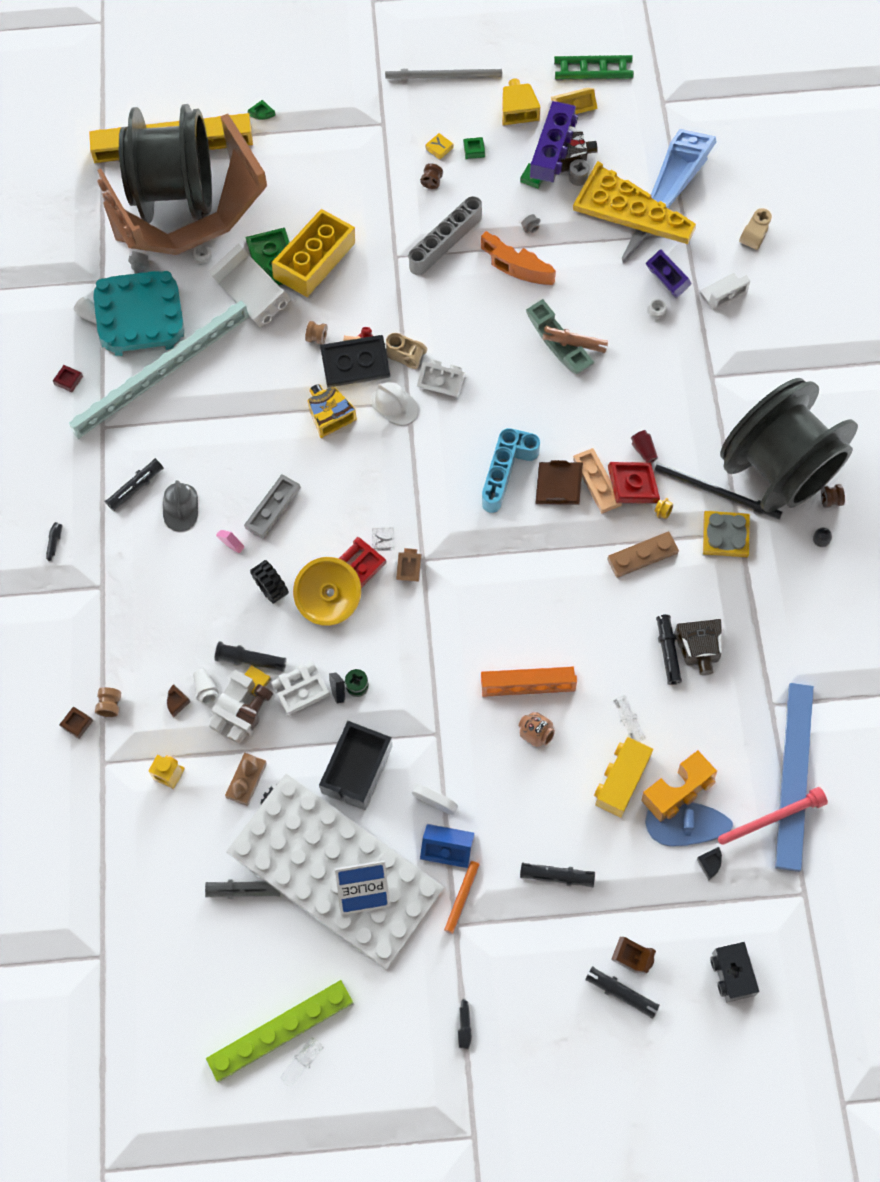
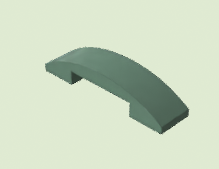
[526,299,594,375]

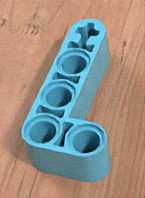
[482,428,540,513]

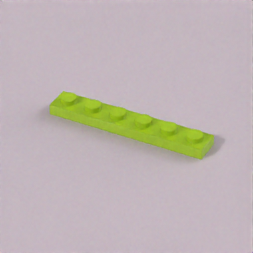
[205,980,354,1082]

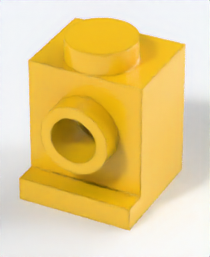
[148,754,185,789]

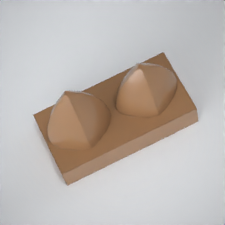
[225,752,267,806]

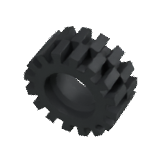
[250,560,289,604]

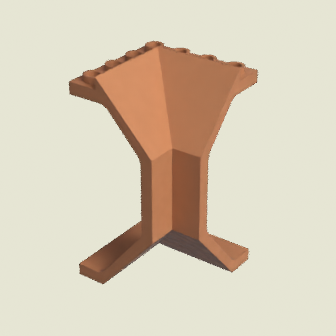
[97,113,267,255]

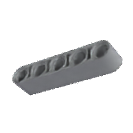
[408,196,482,275]

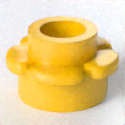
[654,498,674,519]

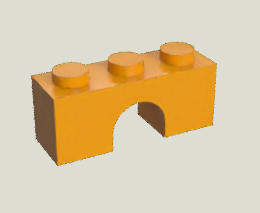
[641,750,717,822]

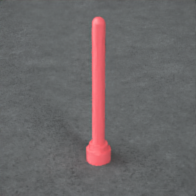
[718,787,828,845]

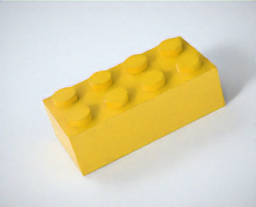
[272,209,355,297]

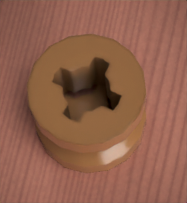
[305,321,328,345]

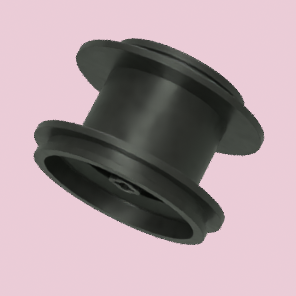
[119,103,212,223]
[720,377,858,512]

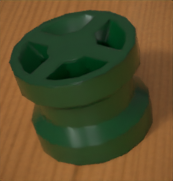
[344,669,369,697]

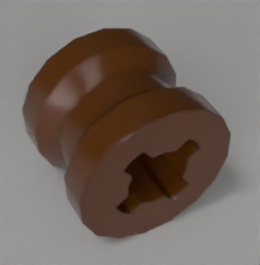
[420,163,444,190]
[821,484,845,508]

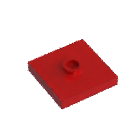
[608,462,660,504]

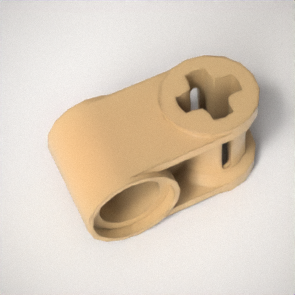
[739,208,772,250]
[386,332,428,369]

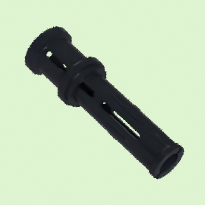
[214,641,287,672]

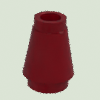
[630,430,658,463]

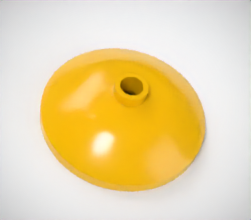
[293,557,361,626]

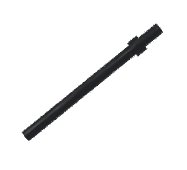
[654,463,783,520]

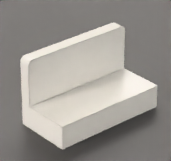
[700,273,751,311]

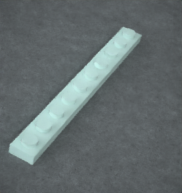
[69,301,249,439]

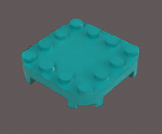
[93,271,185,356]

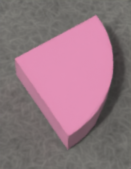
[216,530,245,553]

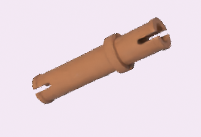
[543,326,608,353]

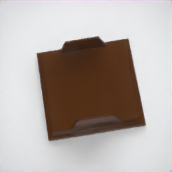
[535,460,583,505]

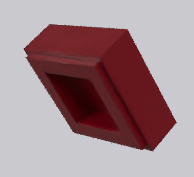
[52,364,83,393]

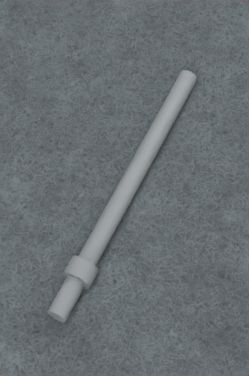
[385,68,503,81]

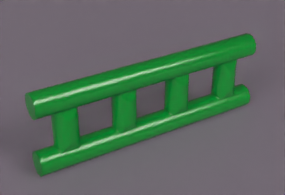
[554,55,634,80]

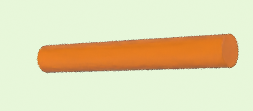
[444,861,480,934]

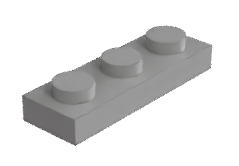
[244,474,301,539]

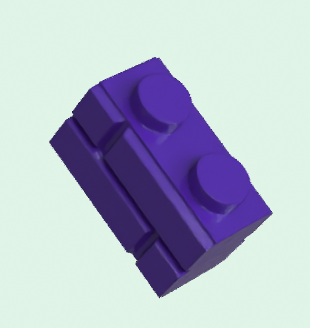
[645,249,692,298]

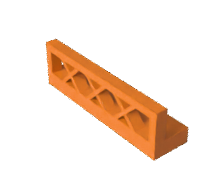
[481,666,577,697]

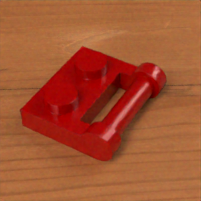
[338,537,387,588]

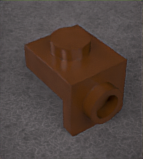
[611,936,656,973]

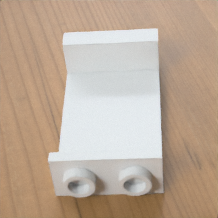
[208,243,291,328]

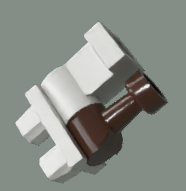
[209,670,274,744]

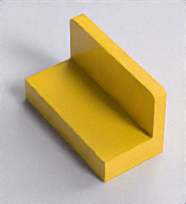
[551,88,598,114]

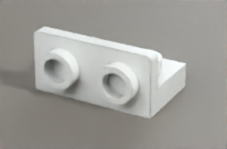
[416,359,467,398]

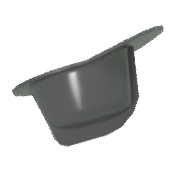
[163,480,198,532]

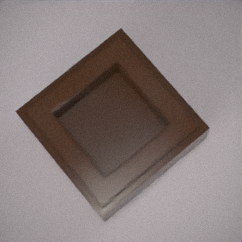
[59,706,94,739]

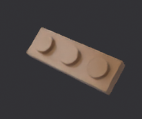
[607,531,679,578]

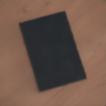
[320,335,391,388]

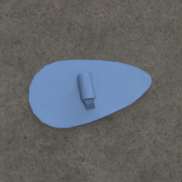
[645,802,733,846]

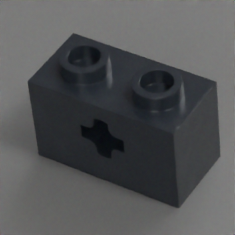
[710,941,760,1003]

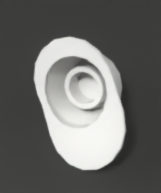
[371,382,419,425]

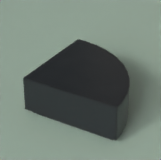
[329,672,345,704]
[697,847,722,881]

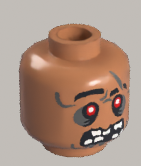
[518,712,555,747]

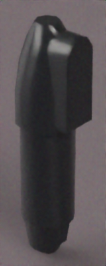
[46,522,63,561]
[458,999,472,1049]

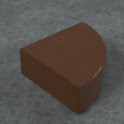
[167,684,191,718]

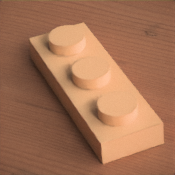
[573,448,622,514]

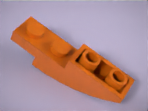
[481,231,556,285]

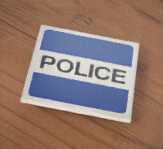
[335,861,391,915]

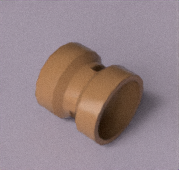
[94,687,122,717]

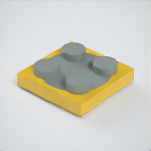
[703,511,750,558]

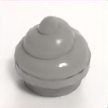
[128,251,149,273]

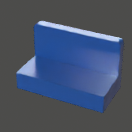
[420,824,475,868]

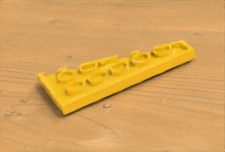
[573,161,696,244]

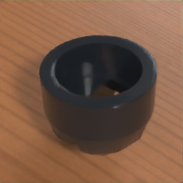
[813,527,832,547]

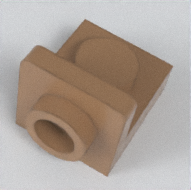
[396,548,422,582]

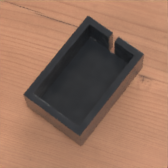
[319,720,393,810]

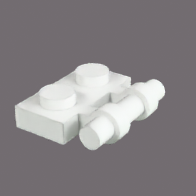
[271,662,330,716]

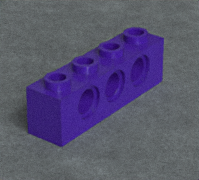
[530,101,578,183]

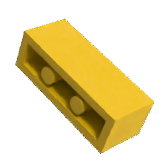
[594,736,654,818]

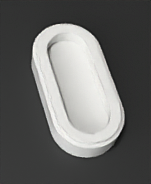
[411,784,458,815]

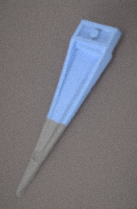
[622,129,717,263]

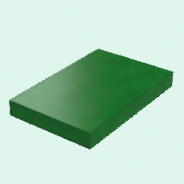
[245,227,290,286]

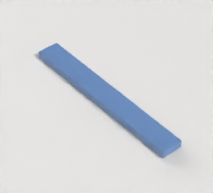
[775,683,814,872]

